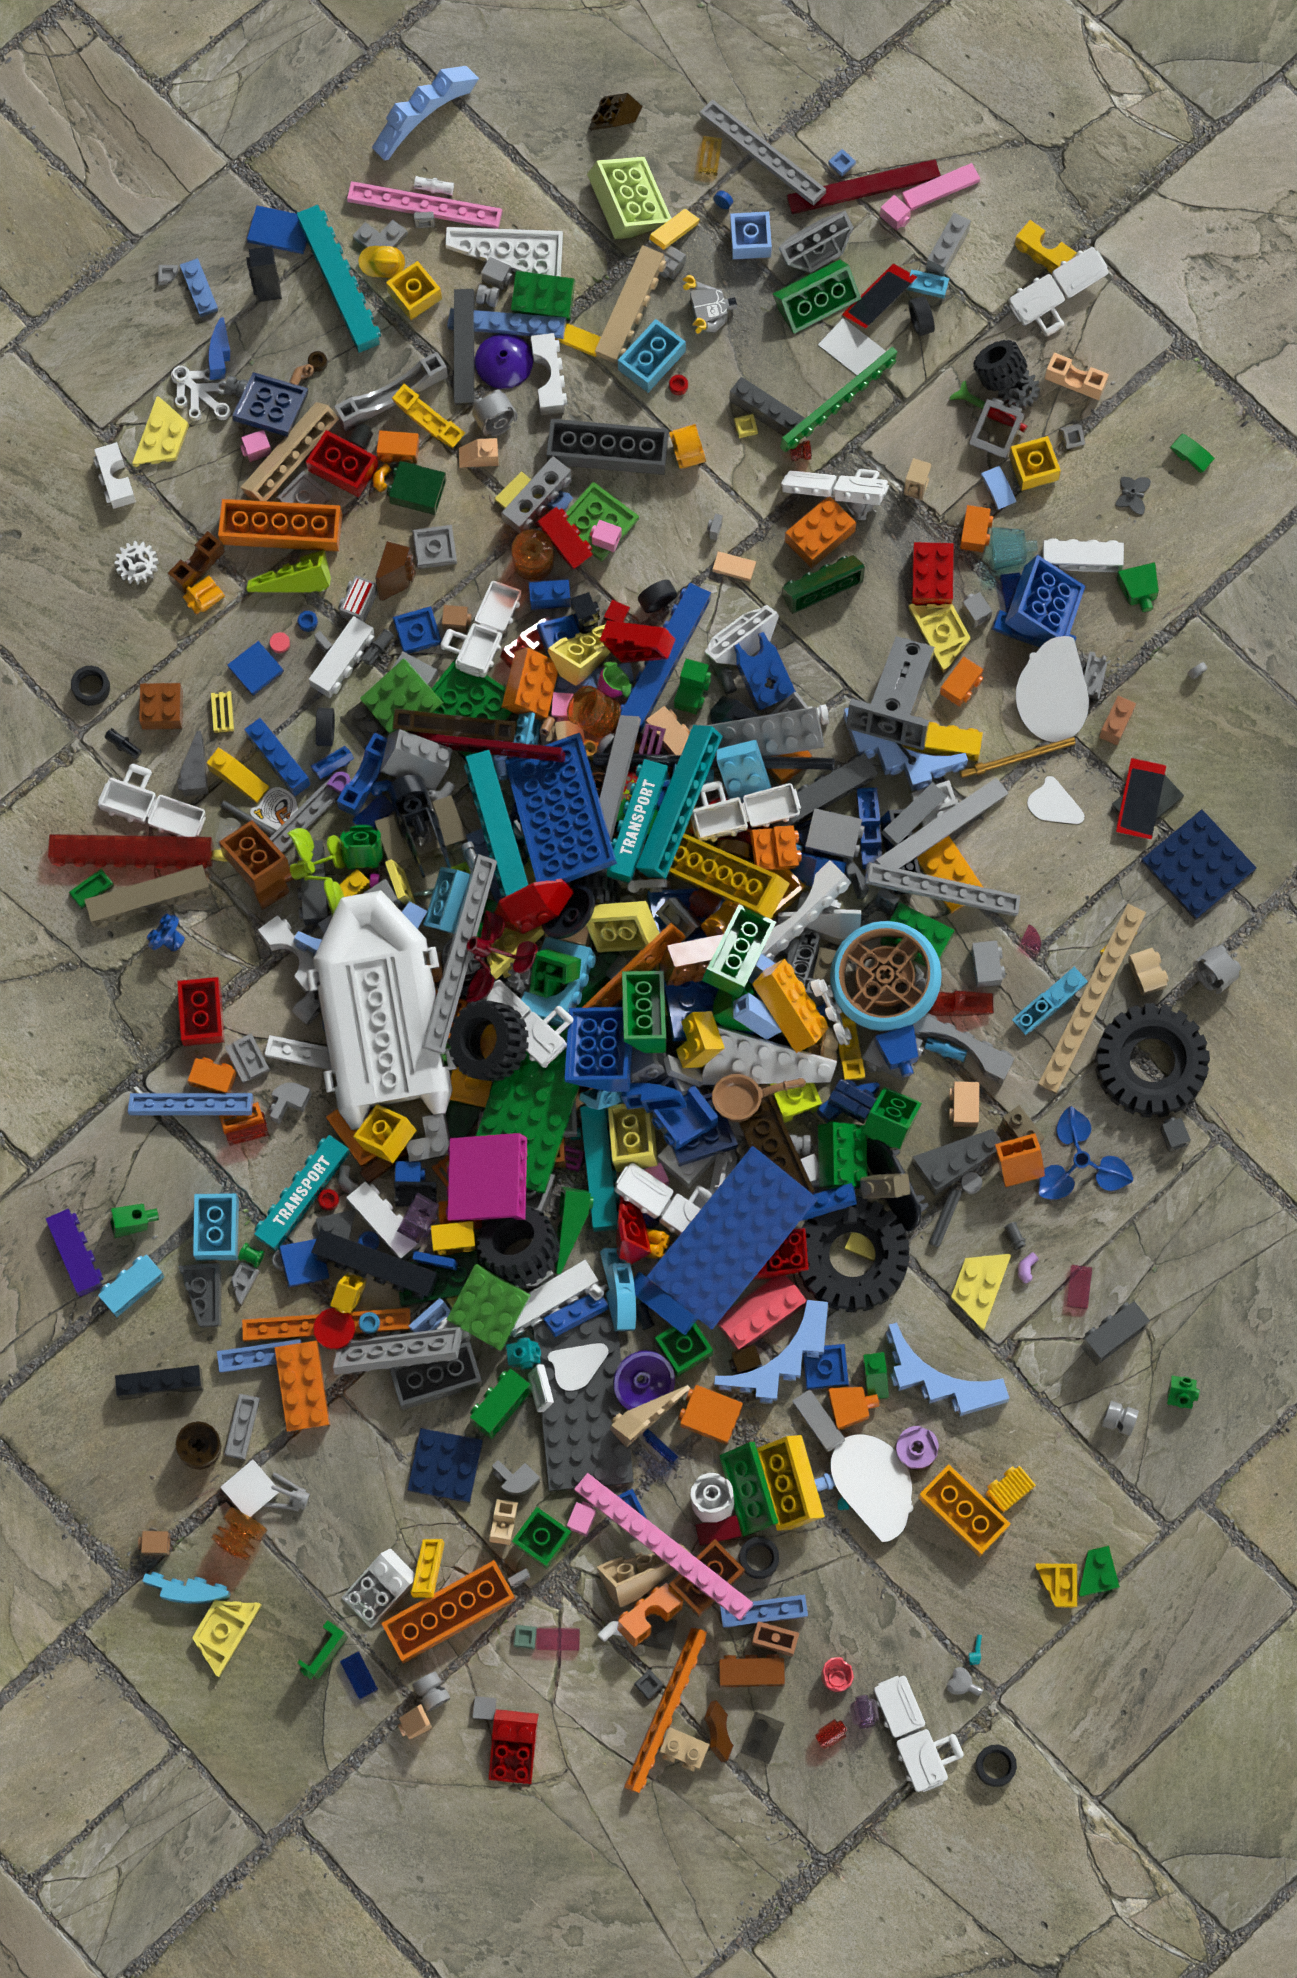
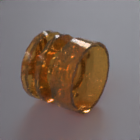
[511,529,554,581]
[567,685,621,738]
[211,1507,268,1561]

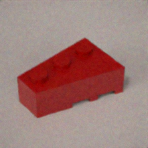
[535,507,593,570]

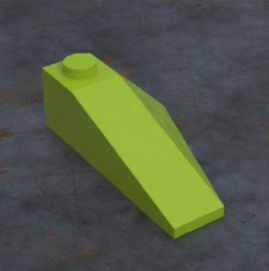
[246,550,331,592]

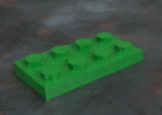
[719,1442,779,1537]

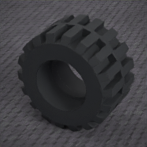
[973,340,1028,391]
[570,875,621,905]

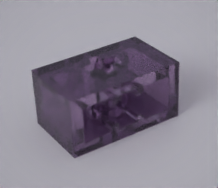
[397,1193,439,1243]

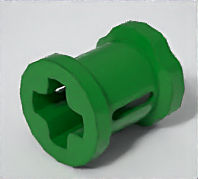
[238,1243,265,1268]

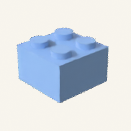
[730,212,772,260]

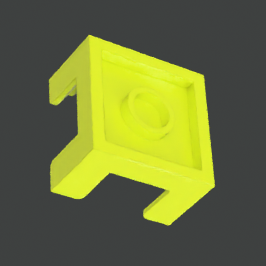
[768,1083,822,1123]

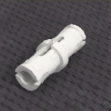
[414,176,454,195]

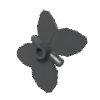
[1116,477,1151,515]

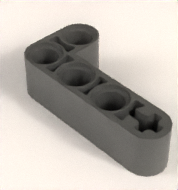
[792,930,825,1007]

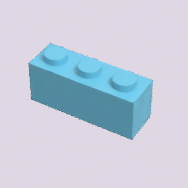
[98,1254,165,1318]

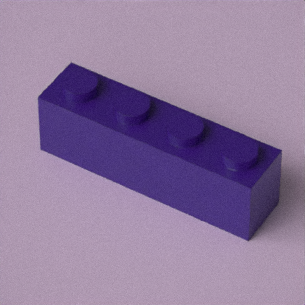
[45,1208,104,1297]

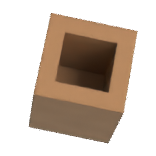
[442,605,472,633]
[138,1531,171,1556]

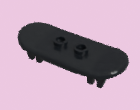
[867,1138,929,1232]

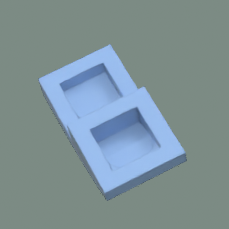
[981,466,1017,510]

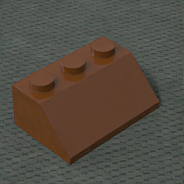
[375,541,416,601]

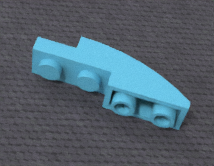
[1012,966,1088,1035]
[600,1248,636,1331]
[142,1572,231,1604]

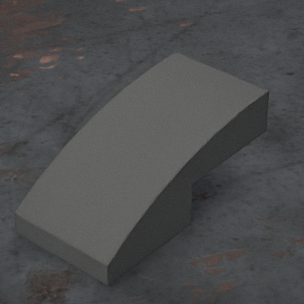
[840,857,869,899]

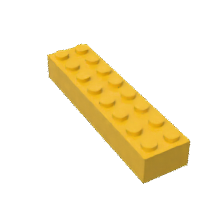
[668,834,790,919]

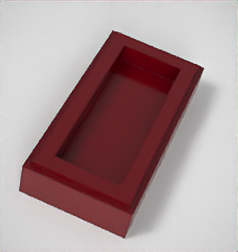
[695,1515,741,1546]

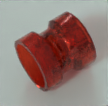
[790,440,812,462]

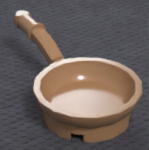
[712,1074,806,1122]

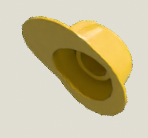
[358,246,405,278]

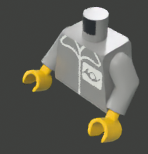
[682,275,737,334]

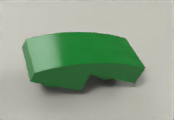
[1169,433,1215,473]

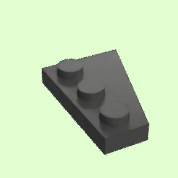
[179,1263,221,1328]

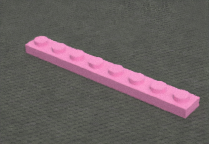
[347,181,502,229]

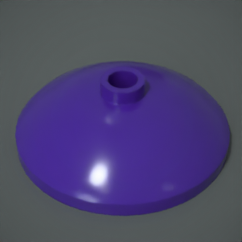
[475,334,533,389]
[613,1351,675,1410]

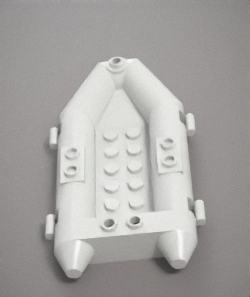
[306,890,457,1130]

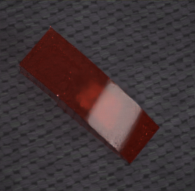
[500,616,552,669]
[927,991,994,1016]

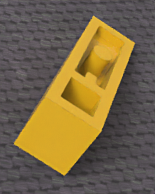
[206,747,269,803]

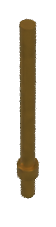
[959,737,1076,779]

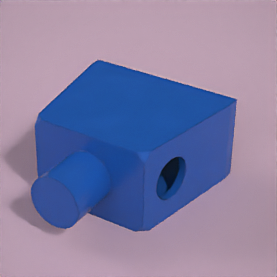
[875,1025,918,1077]

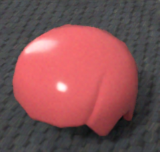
[821,1657,854,1692]

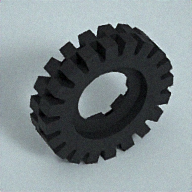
[1095,1003,1210,1118]
[798,1196,910,1313]

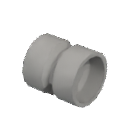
[1102,1400,1139,1436]
[412,1671,451,1712]

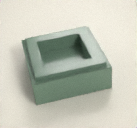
[513,1625,537,1649]

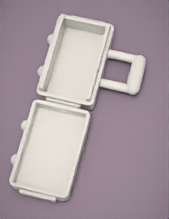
[1008,247,1109,337]
[781,469,889,505]
[440,581,521,677]
[98,764,206,841]
[690,781,801,842]
[483,980,573,1068]
[614,1163,713,1236]
[874,1676,964,1792]

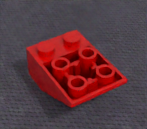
[752,1228,809,1281]
[489,1709,539,1784]

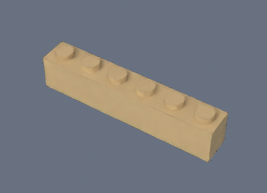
[595,245,667,365]
[240,402,339,501]

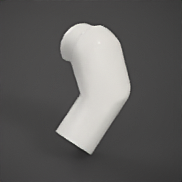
[597,1621,623,1642]

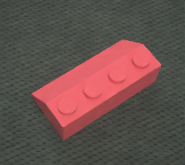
[717,1275,807,1351]

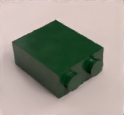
[387,461,447,516]

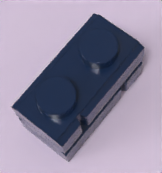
[827,1079,877,1124]

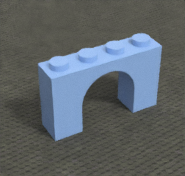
[733,954,782,1040]

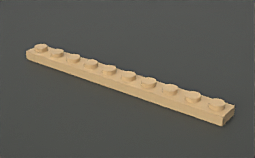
[1038,904,1146,1094]

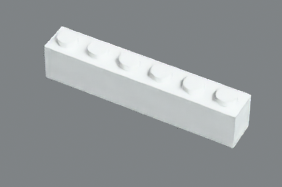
[488,1260,599,1348]

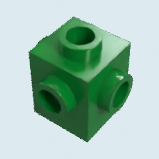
[1167,1375,1200,1409]

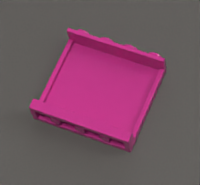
[446,1133,527,1223]

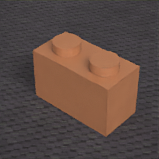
[1099,695,1136,746]
[752,1621,799,1657]

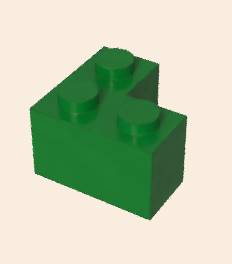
[674,658,711,715]
[530,948,581,998]

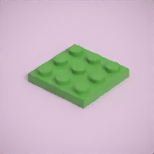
[566,482,639,562]
[360,658,444,734]
[446,1264,531,1351]

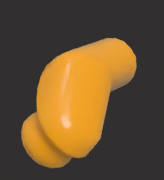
[373,463,392,492]

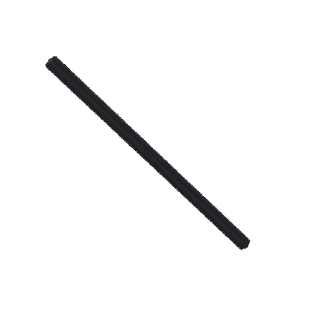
[593,753,835,770]

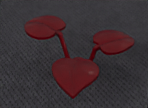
[465,911,538,1002]

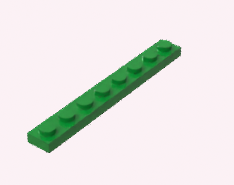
[780,347,898,452]

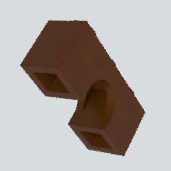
[167,531,225,594]

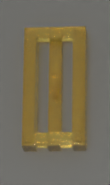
[698,136,722,176]

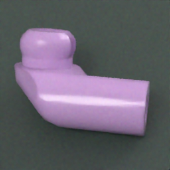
[1018,1252,1039,1283]

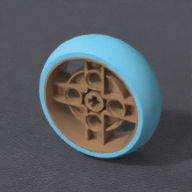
[830,921,942,1031]

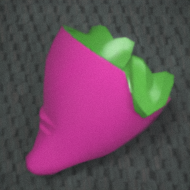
[594,662,631,701]

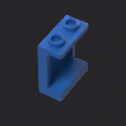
[652,1085,718,1150]

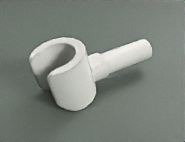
[588,1284,608,1301]

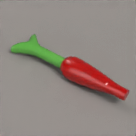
[949,381,1028,433]

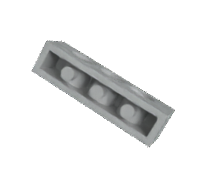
[502,457,572,534]

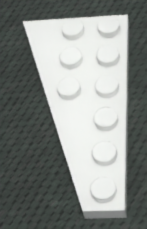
[446,227,563,277]
[702,1026,837,1085]

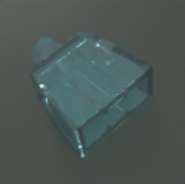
[991,527,1038,570]

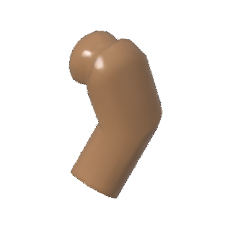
[289,364,314,385]
[540,715,555,736]

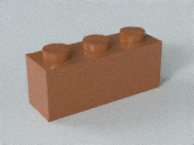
[719,1654,785,1688]

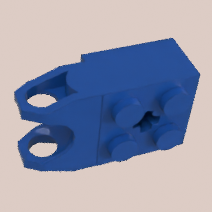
[733,632,796,711]

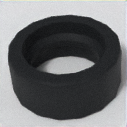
[908,296,935,336]
[638,579,677,613]
[71,665,110,706]
[315,708,335,746]
[739,1537,779,1579]
[975,1744,1017,1787]

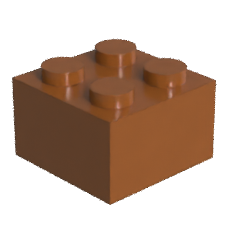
[139,683,183,730]

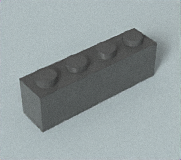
[729,377,805,436]
[295,840,329,926]

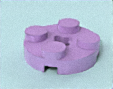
[896,1426,939,1469]

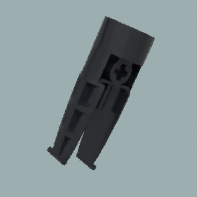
[388,775,451,878]

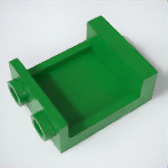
[297,1620,348,1680]

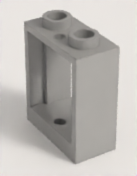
[969,398,1025,459]

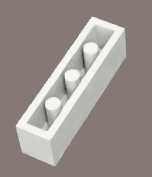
[1042,539,1124,573]
[309,616,375,698]
[346,1181,421,1261]

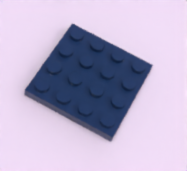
[1141,809,1257,920]

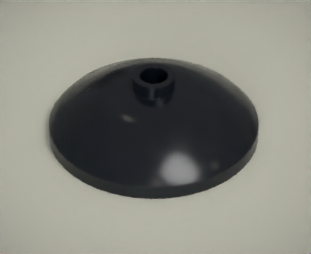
[541,885,595,939]

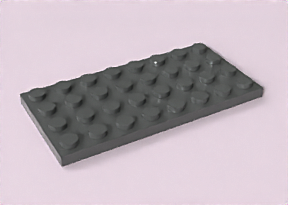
[533,1316,634,1492]

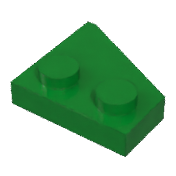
[1078,1546,1120,1597]

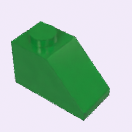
[862,1352,889,1399]

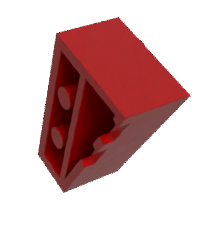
[599,620,675,663]

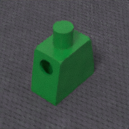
[1116,562,1159,612]
[110,1203,159,1238]

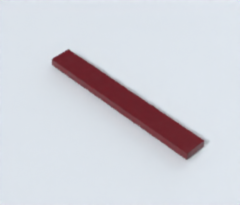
[787,159,941,215]
[406,731,566,762]

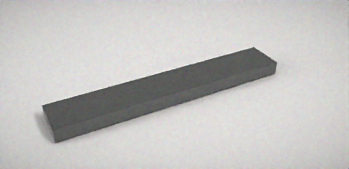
[454,289,475,405]

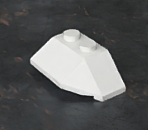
[705,605,779,665]

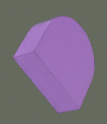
[327,772,351,794]

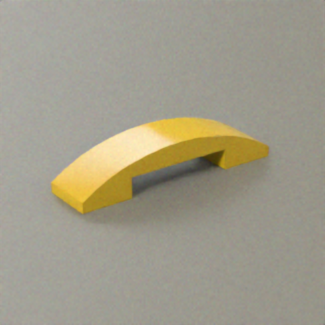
[392,384,465,448]
[834,1012,865,1081]

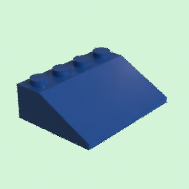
[1005,555,1085,641]
[565,1007,632,1092]

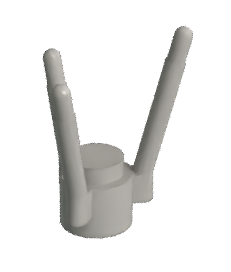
[264,1473,310,1512]

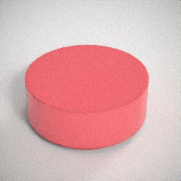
[270,632,290,654]

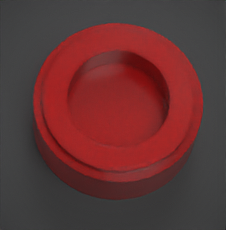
[669,375,688,395]
[318,1189,339,1211]

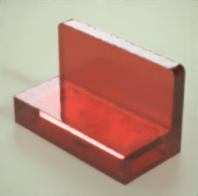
[226,1112,270,1146]

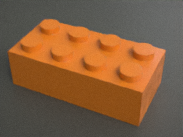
[275,1341,330,1432]

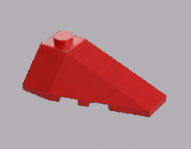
[616,1195,651,1264]

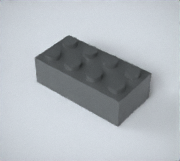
[389,1341,483,1410]

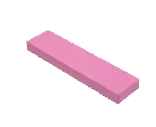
[902,163,980,211]

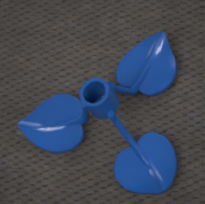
[1039,1106,1134,1199]

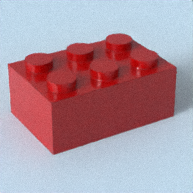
[306,430,379,498]
[912,542,954,606]
[177,977,225,1046]

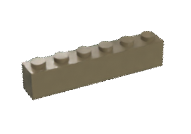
[85,865,211,928]

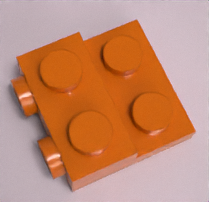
[750,825,802,871]

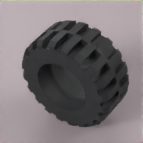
[448,1000,529,1081]
[476,1207,560,1288]

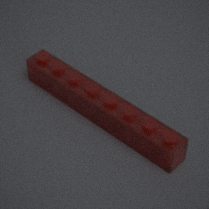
[48,834,214,869]

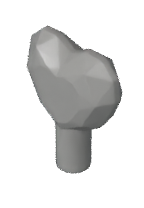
[947,1667,983,1697]

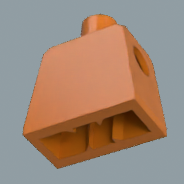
[828,1387,879,1431]

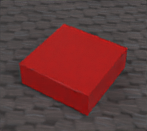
[604,600,630,622]

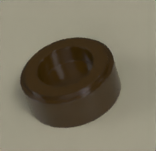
[308,351,328,372]

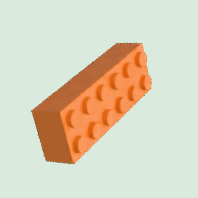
[218,499,342,552]
[381,1560,516,1664]

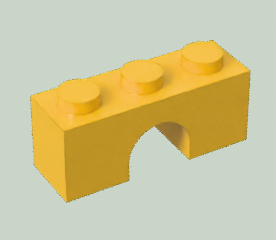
[1015,220,1077,274]

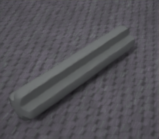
[930,1189,961,1247]

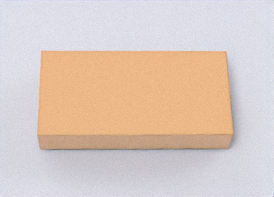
[713,551,756,582]

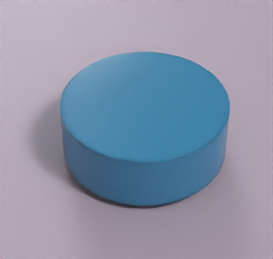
[359,1312,380,1334]

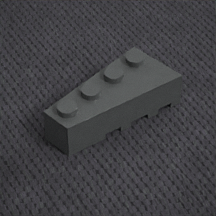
[911,1129,1002,1196]

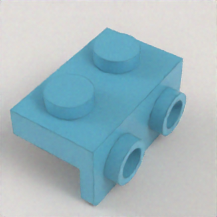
[514,712,541,745]
[579,1089,624,1110]

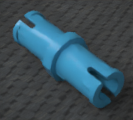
[924,1037,968,1062]

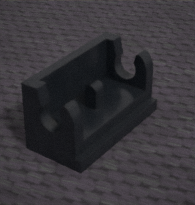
[394,1181,438,1207]

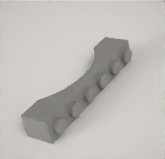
[334,352,448,432]
[899,1004,1015,1084]

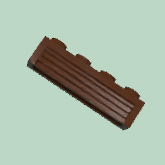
[360,1147,408,1185]

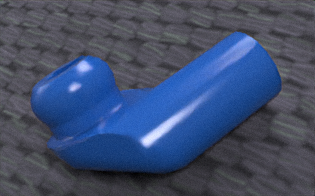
[371,780,392,796]

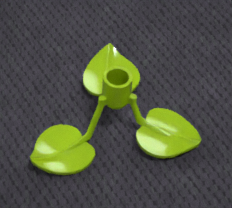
[287,828,346,916]

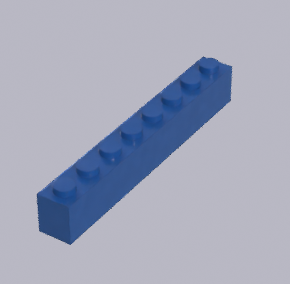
[618,583,711,733]

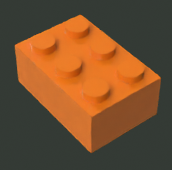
[785,496,856,569]
[502,648,558,720]

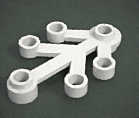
[171,366,230,421]
[811,979,852,1045]

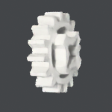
[115,541,159,585]

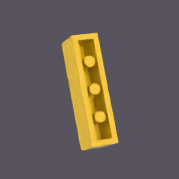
[902,722,983,762]

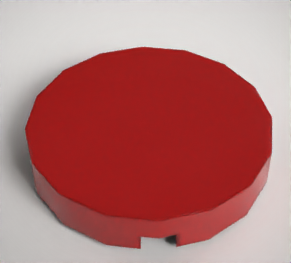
[313,1308,356,1350]

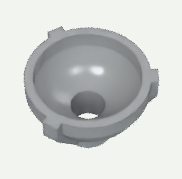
[846,502,874,520]

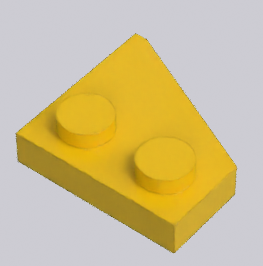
[1036,1563,1077,1608]

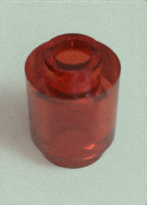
[814,1719,848,1749]

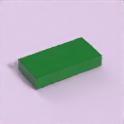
[69,868,114,909]

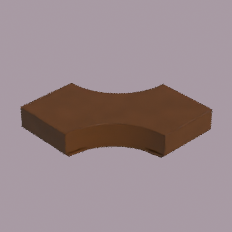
[704,1700,734,1763]

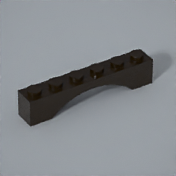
[392,709,516,742]

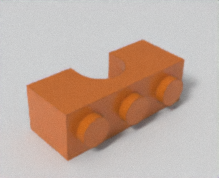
[617,1583,684,1648]

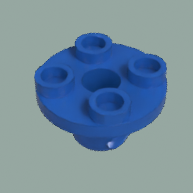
[147,914,185,952]

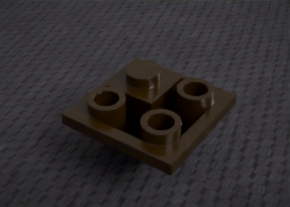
[588,93,643,131]

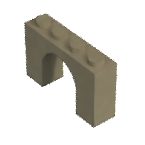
[375,795,468,869]

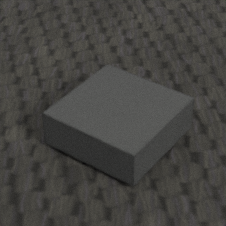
[634,1669,664,1700]

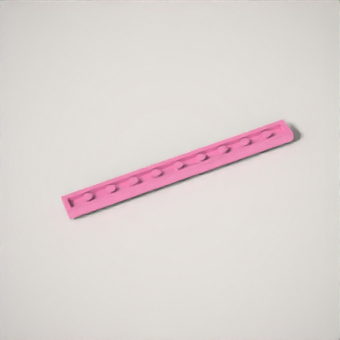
[574,1473,754,1621]

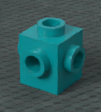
[506,1338,541,1369]

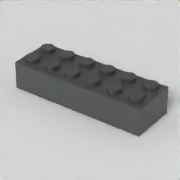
[547,419,669,475]

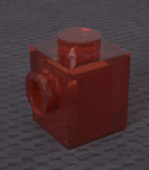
[688,887,722,918]

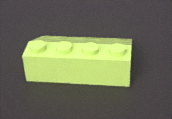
[587,157,671,239]

